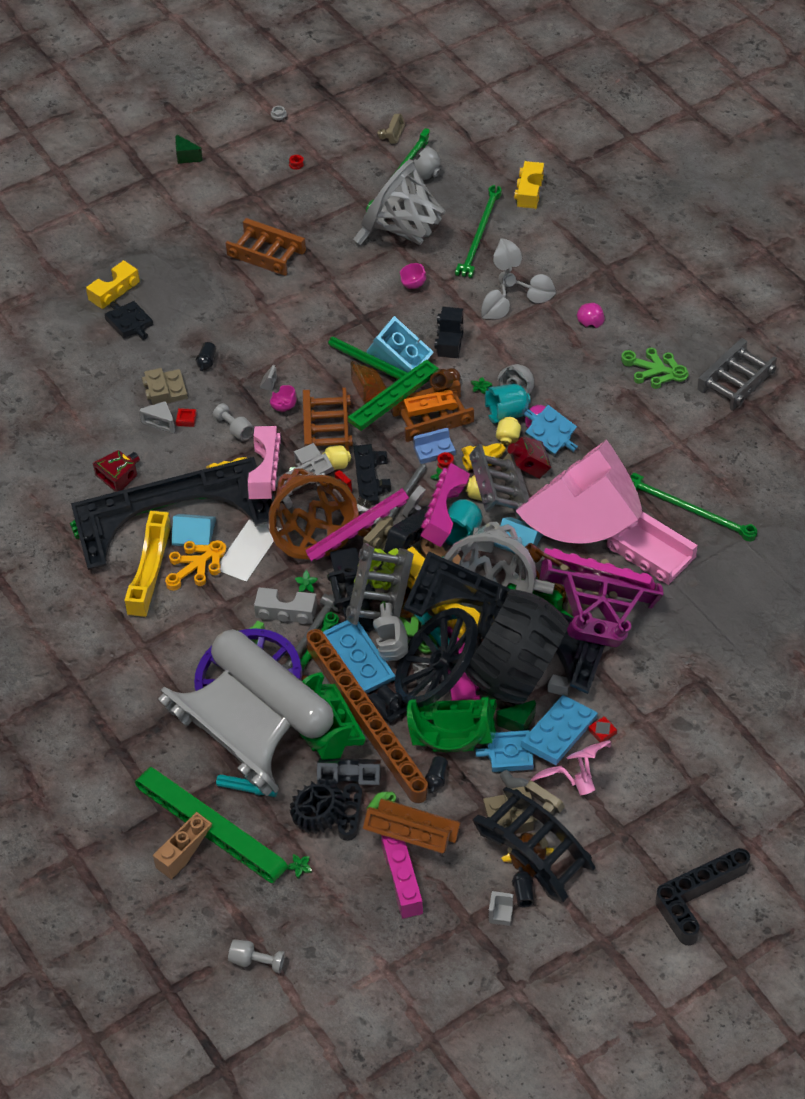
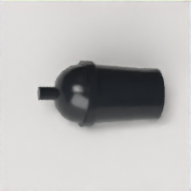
[196,342,216,371]
[425,756,448,793]
[512,867,535,907]

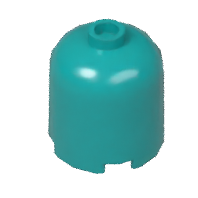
[485,384,531,423]
[445,499,483,546]

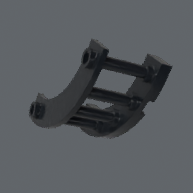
[472,787,596,902]

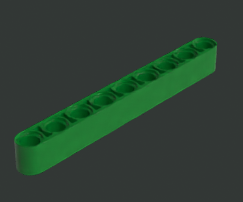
[135,767,288,884]

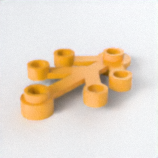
[165,540,226,591]

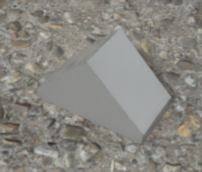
[139,401,175,433]

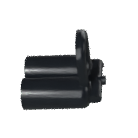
[369,685,407,723]

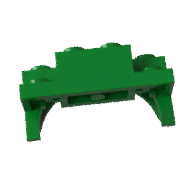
[299,672,366,759]
[407,697,497,752]

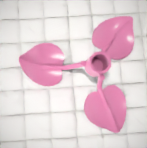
[531,740,611,796]

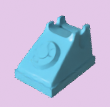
[367,316,433,373]

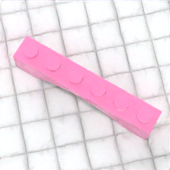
[248,426,281,499]

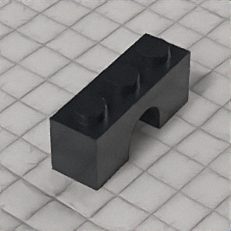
[317,758,381,785]

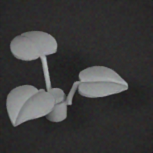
[481,238,556,319]

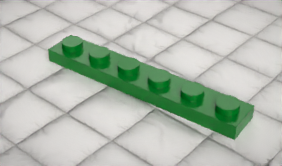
[348,359,439,431]

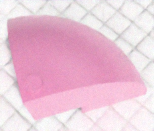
[516,440,642,543]

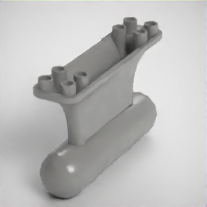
[158,629,334,796]

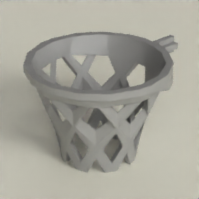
[353,159,446,245]
[444,522,555,614]

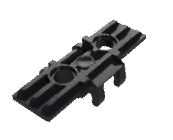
[327,548,375,632]

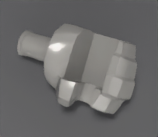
[373,603,408,661]

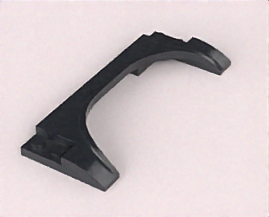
[71,457,270,570]
[403,551,605,694]

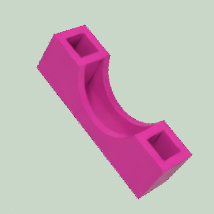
[381,835,423,919]

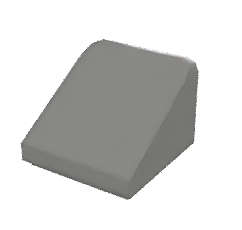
[260,365,277,391]
[548,674,571,696]

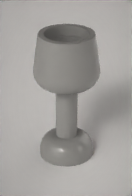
[213,403,254,441]
[228,939,285,974]

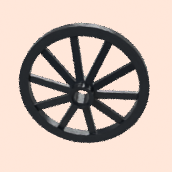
[395,608,478,707]

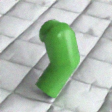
[366,792,396,810]

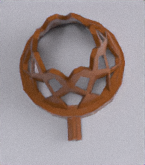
[268,468,372,560]

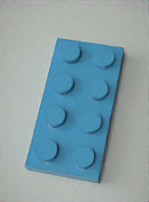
[323,620,395,694]
[521,695,598,765]

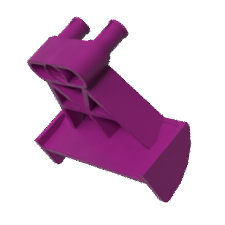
[539,559,664,647]

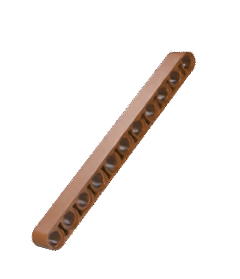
[307,629,428,803]

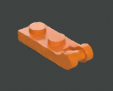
[404,390,458,417]

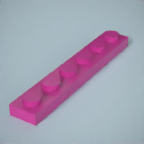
[305,488,409,561]
[544,548,656,590]

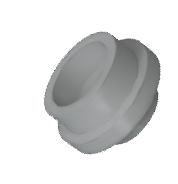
[271,106,287,120]

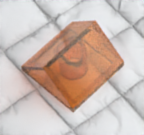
[350,361,386,405]

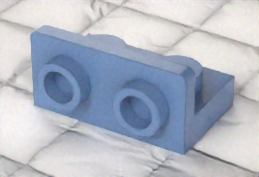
[413,428,456,464]

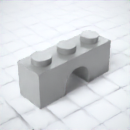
[254,587,317,624]

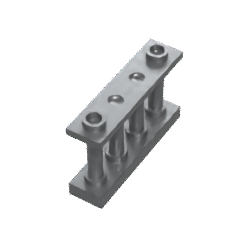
[697,338,777,411]
[469,444,529,521]
[346,543,414,625]

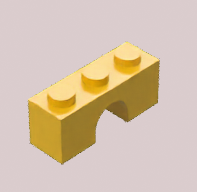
[514,161,544,209]
[86,260,140,309]

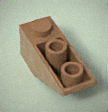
[153,812,212,880]

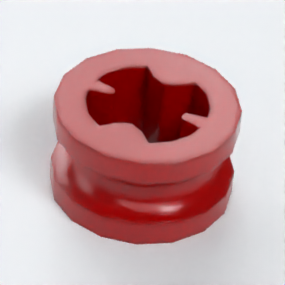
[289,155,304,170]
[437,452,454,469]

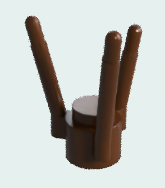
[525,543,570,579]

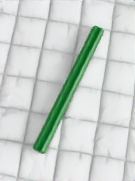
[328,337,407,379]

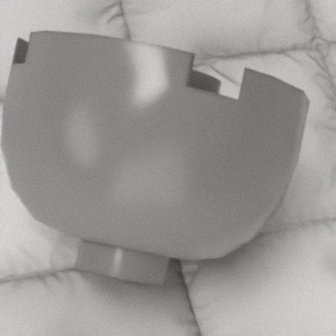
[414,146,441,180]
[498,364,534,394]

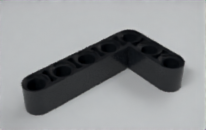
[379,506,429,571]
[655,848,750,946]

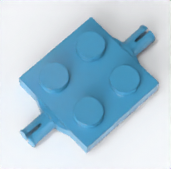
[524,405,578,456]
[475,730,534,772]

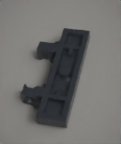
[353,444,391,506]

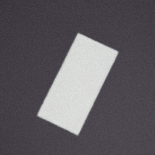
[215,519,281,582]

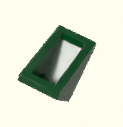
[175,135,203,164]
[496,700,536,732]

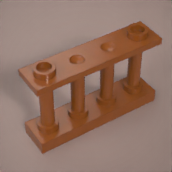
[226,218,306,276]
[391,380,474,442]
[303,388,353,451]
[363,798,461,854]

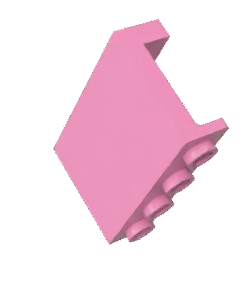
[607,511,698,585]

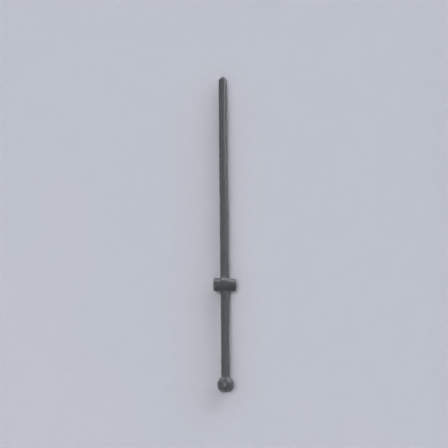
[282,463,426,669]

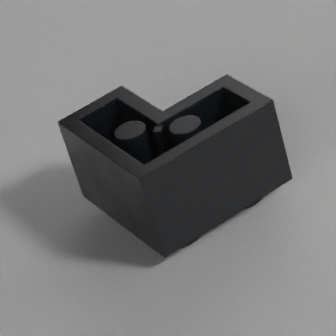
[434,306,464,359]

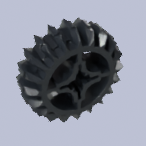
[290,779,346,835]

